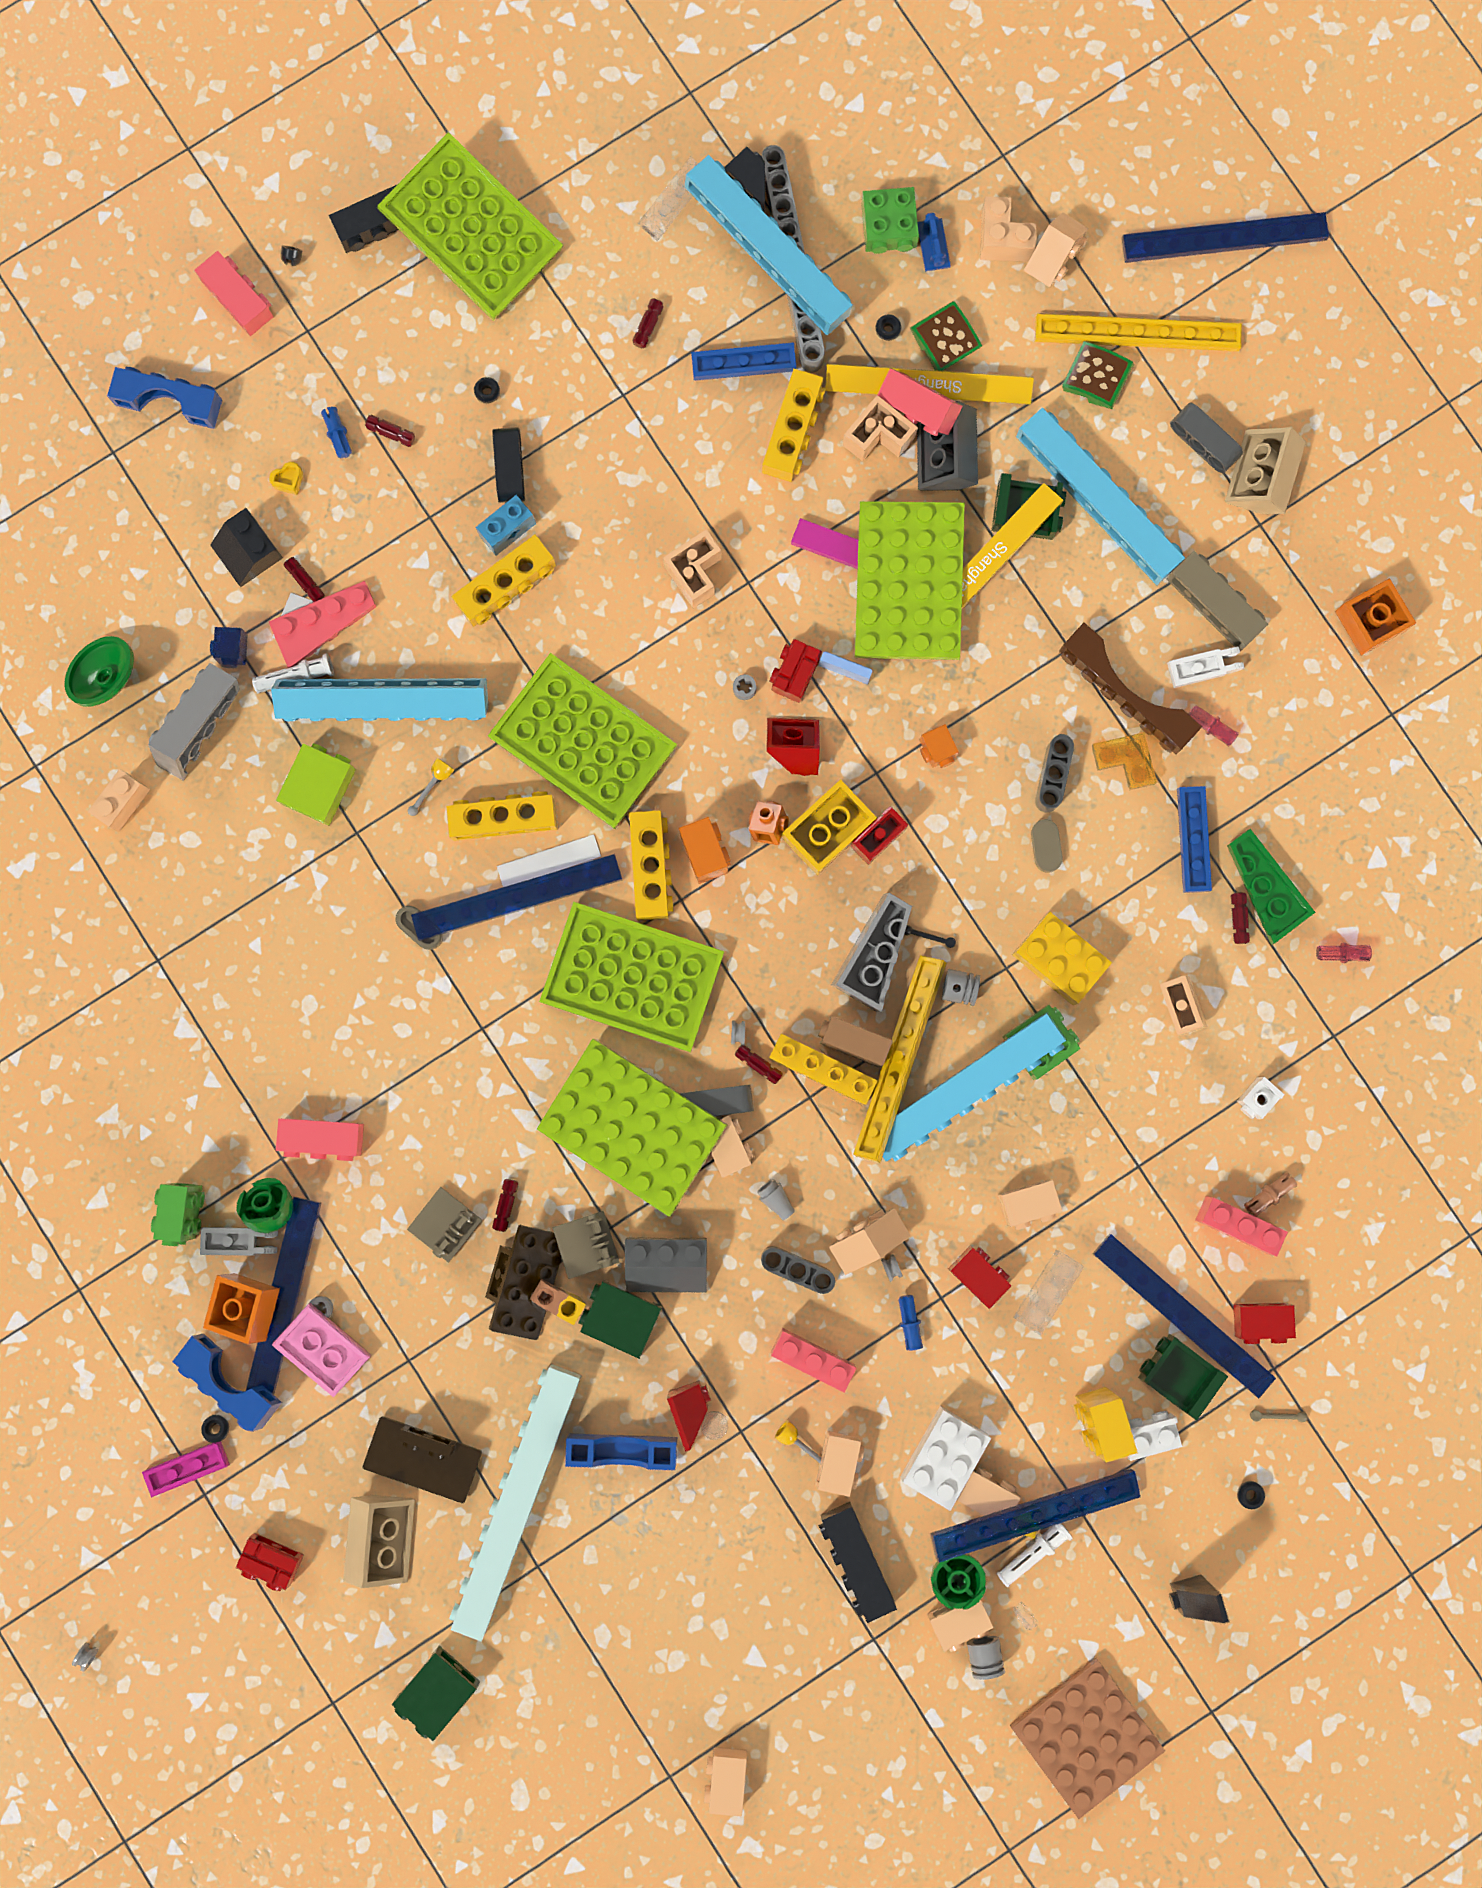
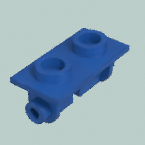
[917,213,951,272]

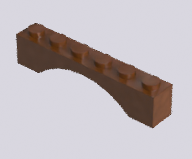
[1059,622,1202,755]

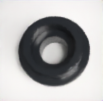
[875,314,901,341]
[474,377,500,404]
[201,1415,229,1443]
[1237,1481,1265,1509]

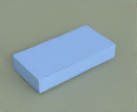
[819,651,872,685]

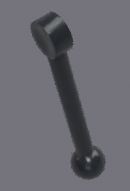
[904,925,956,948]

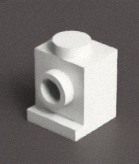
[1237,1077,1285,1119]

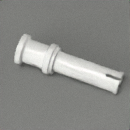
[252,653,335,694]
[997,1518,1073,1587]

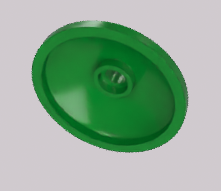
[64,636,134,707]

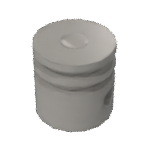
[942,969,980,1006]
[967,1636,1005,1680]

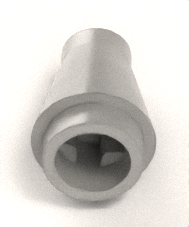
[757,1179,795,1220]

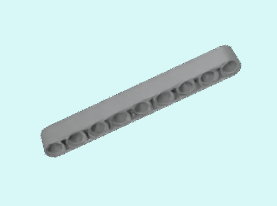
[762,145,824,372]

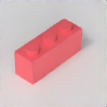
[194,251,273,337]
[877,368,963,436]
[276,1118,364,1161]
[1195,1196,1288,1257]
[771,1328,856,1393]

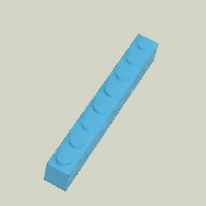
[685,155,853,335]
[1016,407,1185,585]
[271,678,489,721]
[883,1012,1066,1162]

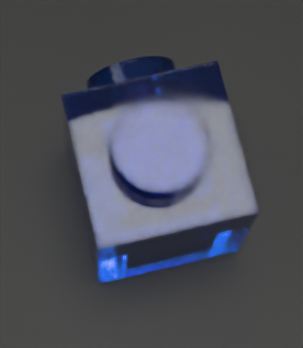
[210,627,248,668]

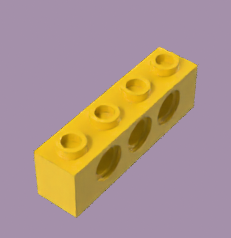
[762,369,826,482]
[451,534,556,627]
[446,791,557,841]
[629,810,673,921]
[769,1034,877,1105]

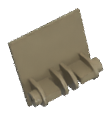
[407,1187,482,1263]
[552,1211,619,1279]

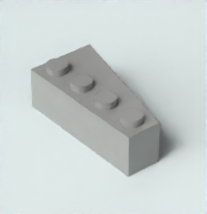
[148,663,240,781]
[831,893,912,1012]

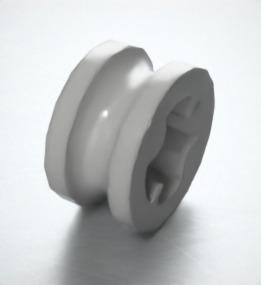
[733,674,756,700]
[731,1021,745,1045]
[881,1254,903,1282]
[310,1296,333,1318]
[72,1642,98,1672]

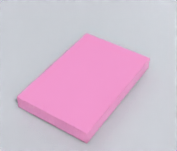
[272,1302,371,1397]

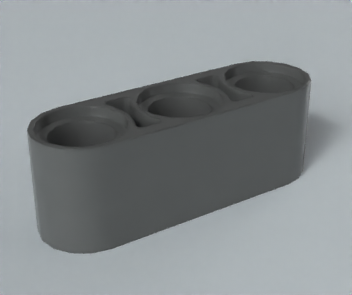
[1170,403,1243,473]
[1035,734,1074,813]
[679,1085,754,1116]
[761,1246,835,1294]

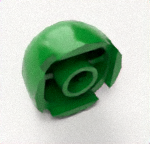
[236,1178,293,1233]
[930,1551,986,1610]

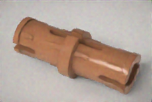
[1244,1172,1297,1217]

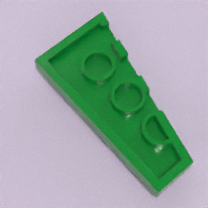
[1227,829,1316,945]

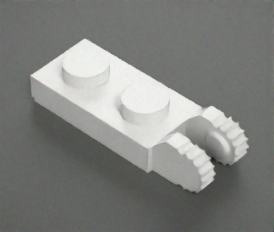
[1167,647,1245,688]

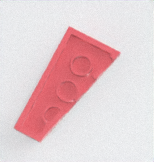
[269,581,376,668]

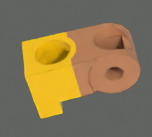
[530,1279,586,1326]

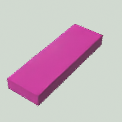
[791,518,859,569]
[142,1442,230,1498]

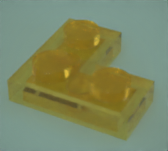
[1092,732,1157,790]

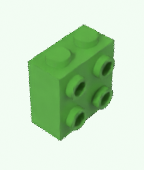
[861,187,919,254]
[1002,1005,1081,1080]
[151,1183,205,1246]

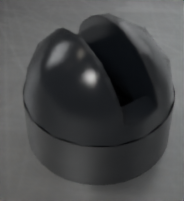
[281,245,302,267]

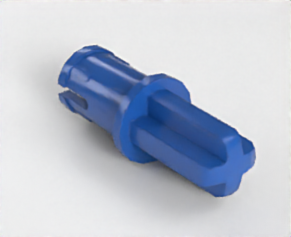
[321,406,352,458]
[899,1295,923,1351]

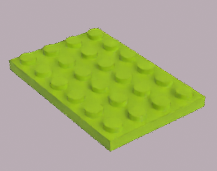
[377,132,563,321]
[855,501,965,660]
[488,653,677,829]
[539,902,724,1053]
[537,1039,728,1217]

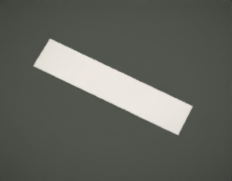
[497,835,601,888]

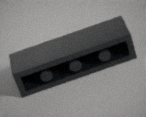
[329,184,400,254]
[818,1502,897,1623]

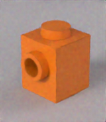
[919,724,959,768]

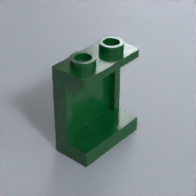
[991,473,1066,540]
[578,1280,663,1359]
[1138,1334,1229,1421]
[391,1645,480,1741]

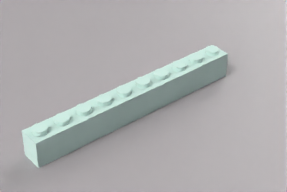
[449,1364,582,1642]

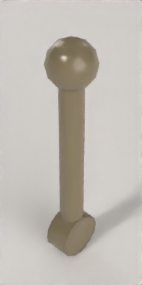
[1250,1410,1308,1422]

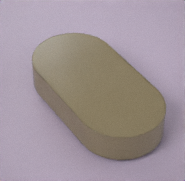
[1031,819,1062,873]
[395,906,443,950]

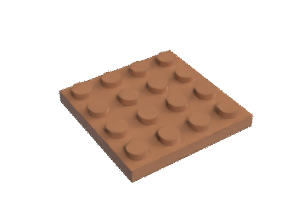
[1010,1658,1165,1819]

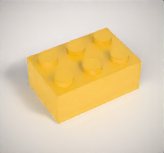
[782,779,877,876]
[1012,912,1112,1006]
[1073,1387,1138,1463]

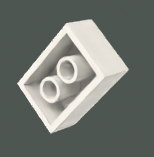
[900,1406,991,1511]

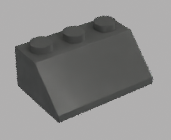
[917,401,978,491]
[625,1238,707,1293]

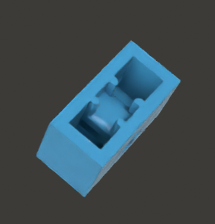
[476,495,536,556]

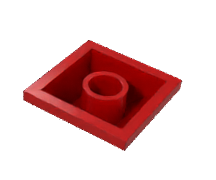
[766,718,820,776]
[667,1380,711,1452]

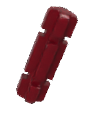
[633,298,663,349]
[365,415,415,447]
[284,557,325,602]
[1231,892,1250,944]
[735,1045,783,1084]
[492,1179,518,1232]

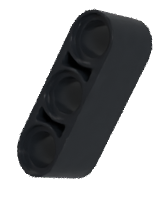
[492,427,525,503]

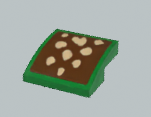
[910,301,982,371]
[1062,341,1134,409]

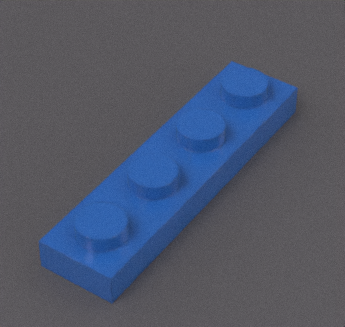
[691,342,796,381]
[1177,786,1212,893]

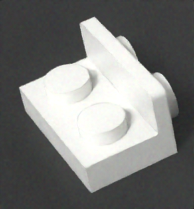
[1127,1411,1182,1461]

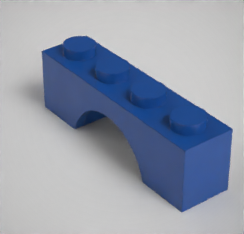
[107,366,222,429]
[172,1333,282,1432]
[565,1433,677,1470]

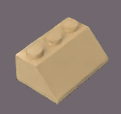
[1225,427,1306,514]
[343,1495,415,1589]

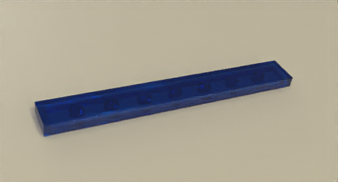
[1121,212,1329,263]
[411,854,622,941]
[246,1197,321,1395]
[1093,1234,1276,1398]
[930,1469,1141,1563]

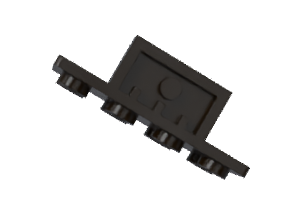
[485,1225,562,1340]
[362,1416,482,1503]

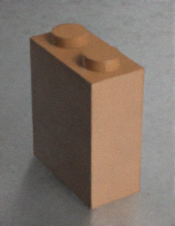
[818,1016,893,1067]

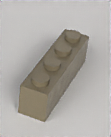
[1166,551,1268,652]

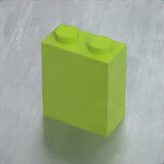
[276,743,356,826]

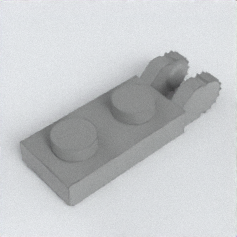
[200,1227,278,1256]

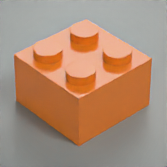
[1335,578,1416,656]
[679,817,731,884]
[203,1273,280,1344]

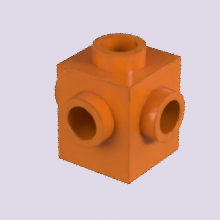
[748,801,789,845]

